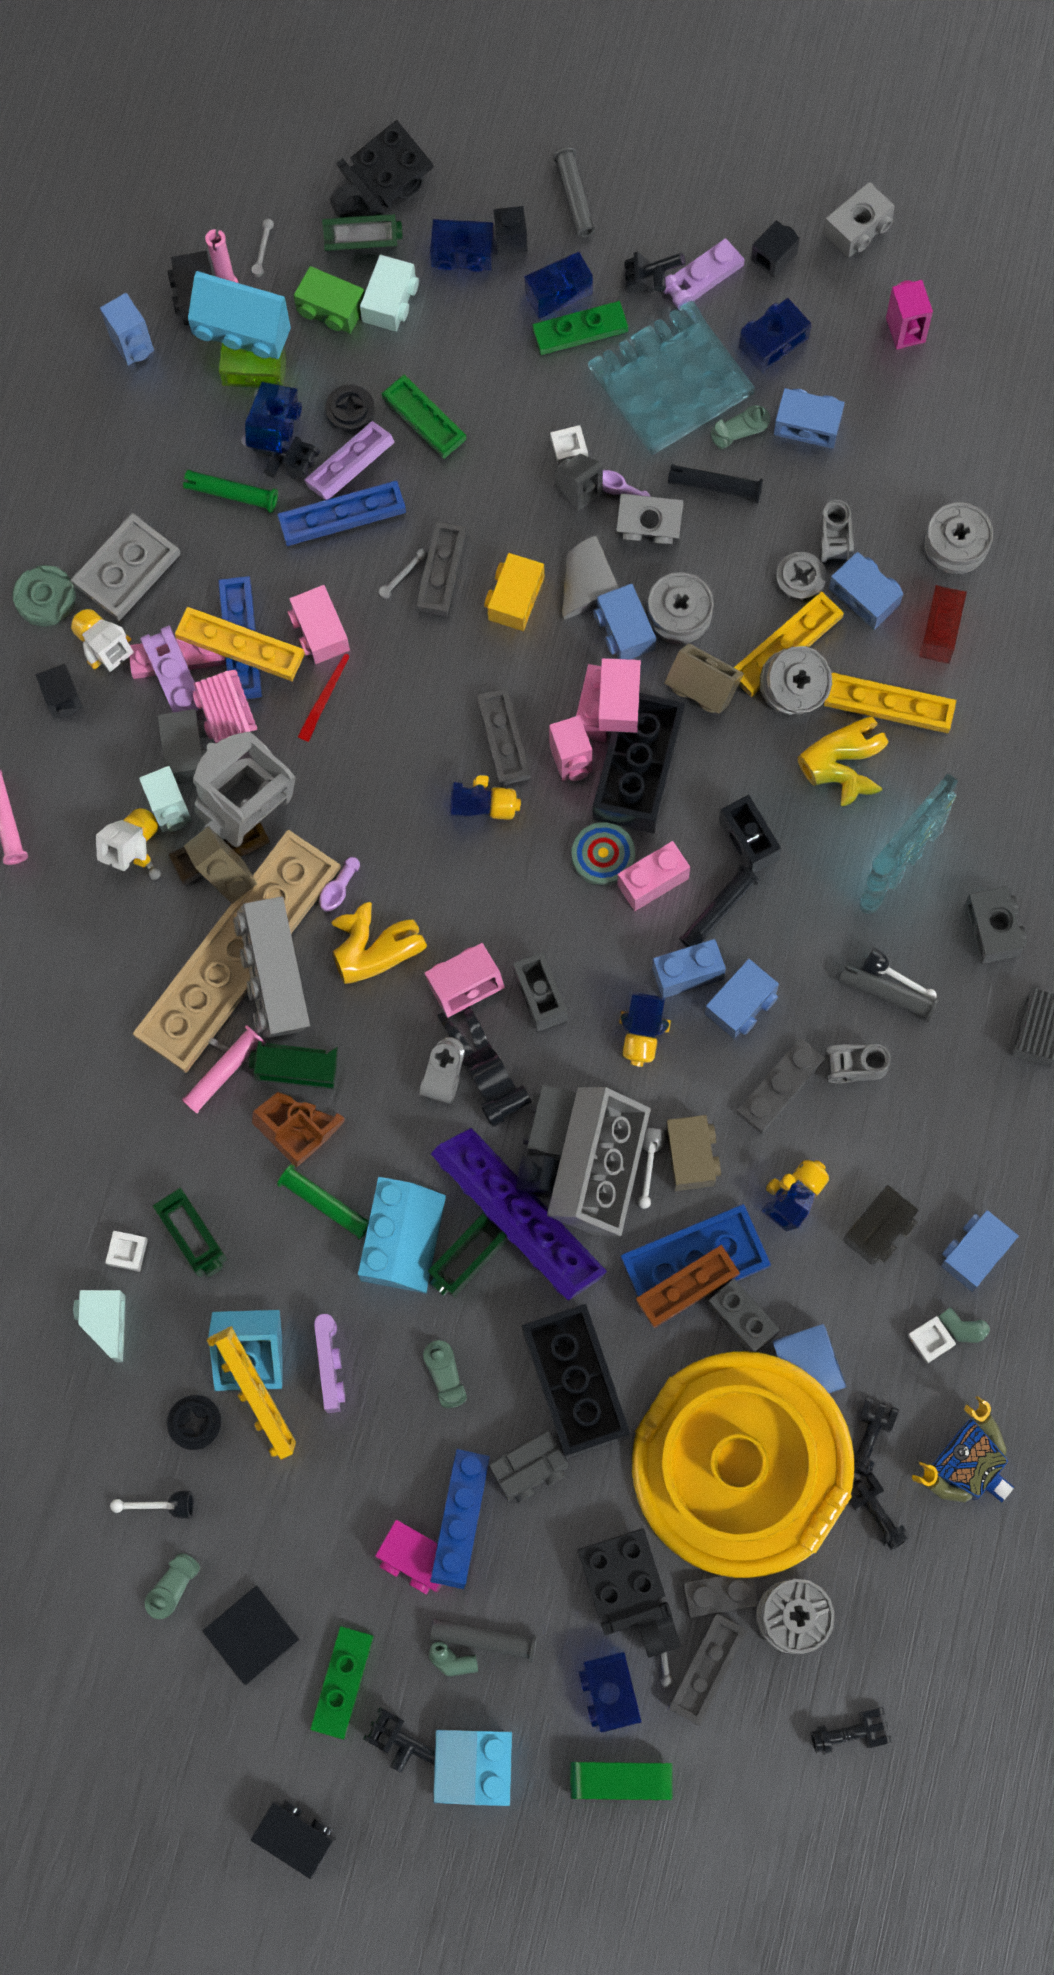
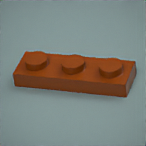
[636,1245,740,1329]

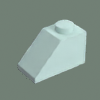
[73,1290,126,1362]

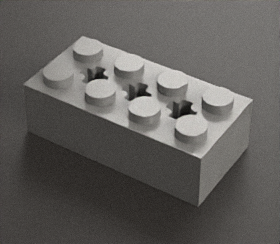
[233,896,310,1039]
[547,1087,651,1236]

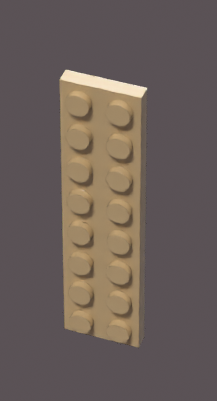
[132,830,341,1073]

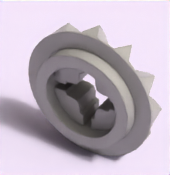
[776,552,827,601]

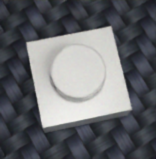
[550,425,588,465]
[105,1231,148,1272]
[908,1316,956,1364]

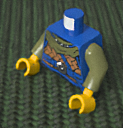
[912,1396,1014,1503]

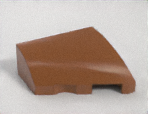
[252,1092,345,1168]

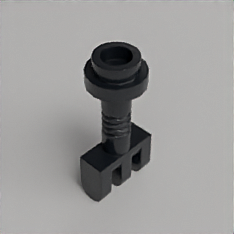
[854,1396,899,1476]
[849,1472,908,1551]
[811,1707,892,1755]

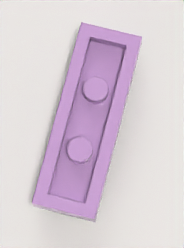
[304,421,395,500]

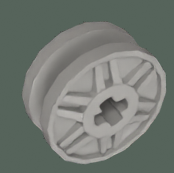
[924,502,993,574]
[646,572,714,644]
[760,646,832,715]
[756,1579,835,1654]

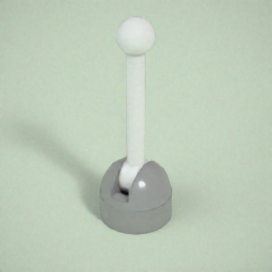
[638,1128,667,1209]

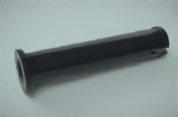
[668,464,764,503]
[679,865,760,947]

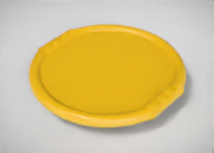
[632,1351,854,1578]

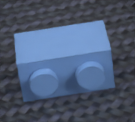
[100,293,154,366]
[774,388,845,449]
[829,552,903,630]
[593,584,656,660]
[652,939,726,999]
[705,959,779,1039]
[941,1210,1019,1292]

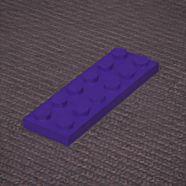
[431,1128,607,1301]

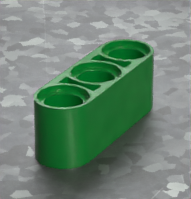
[570,1762,673,1800]

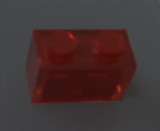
[919,585,967,664]

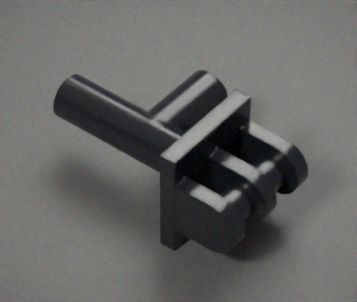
[624,251,686,293]
[253,436,320,479]
[363,1707,435,1773]

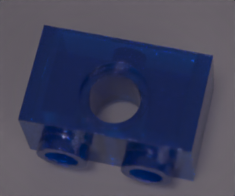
[430,219,494,272]
[524,251,593,319]
[739,298,812,373]
[245,382,302,454]
[578,1652,642,1733]

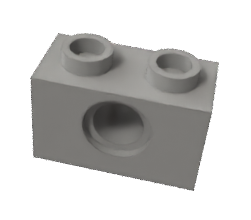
[823,182,895,258]
[616,494,684,545]

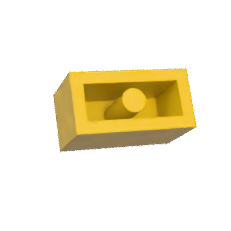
[484,553,545,632]

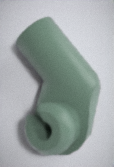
[938,1307,990,1343]
[429,1641,478,1676]

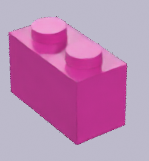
[886,279,933,350]
[375,1520,441,1595]

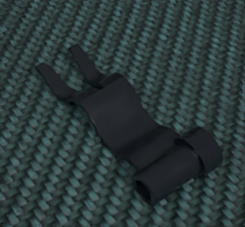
[437,1006,532,1127]

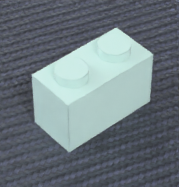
[360,255,419,332]
[139,766,192,832]

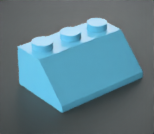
[188,271,291,360]
[358,1177,446,1294]

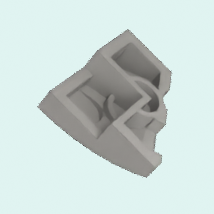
[562,536,619,620]

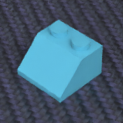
[208,1310,283,1391]
[433,1730,512,1806]

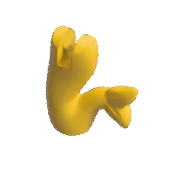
[797,717,889,806]
[331,902,427,984]

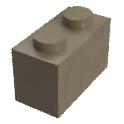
[664,643,744,714]
[184,826,257,904]
[666,1115,721,1191]

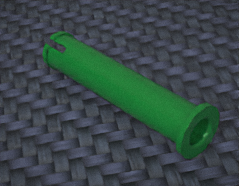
[183,469,278,513]
[277,1164,369,1240]

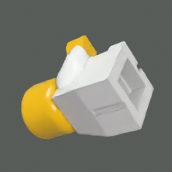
[71,609,134,672]
[96,808,158,871]

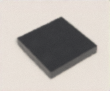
[202,1585,300,1686]

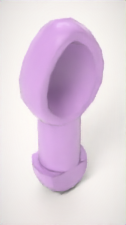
[603,470,651,497]
[319,857,360,912]

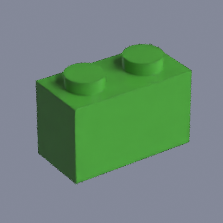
[293,266,365,334]

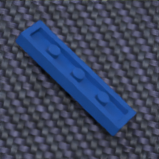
[278,480,406,546]
[218,576,262,699]
[430,1449,490,1589]

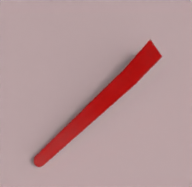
[298,654,349,742]

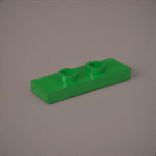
[532,301,628,356]
[382,374,467,459]
[310,1626,374,1740]

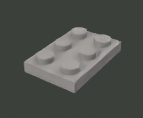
[71,513,181,621]

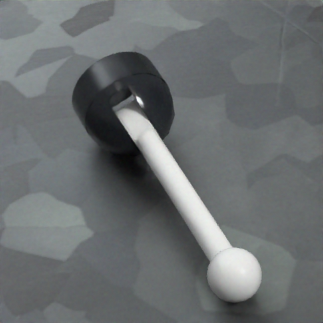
[861,947,937,1000]
[110,1491,194,1519]

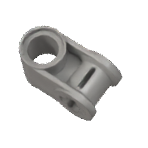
[820,500,854,563]
[419,1037,465,1104]
[826,1044,891,1084]

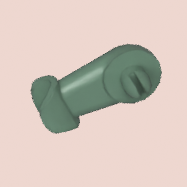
[710,405,771,449]
[423,1340,467,1408]
[145,1553,200,1619]

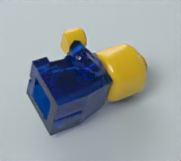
[449,775,521,820]
[619,992,671,1067]
[761,1160,829,1232]

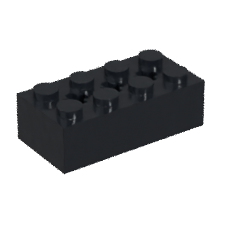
[592,693,685,834]
[521,1303,631,1460]

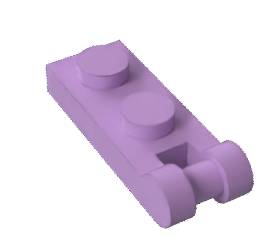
[663,238,745,310]
[140,625,203,712]
[314,1314,346,1413]

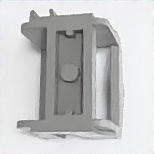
[193,732,295,847]

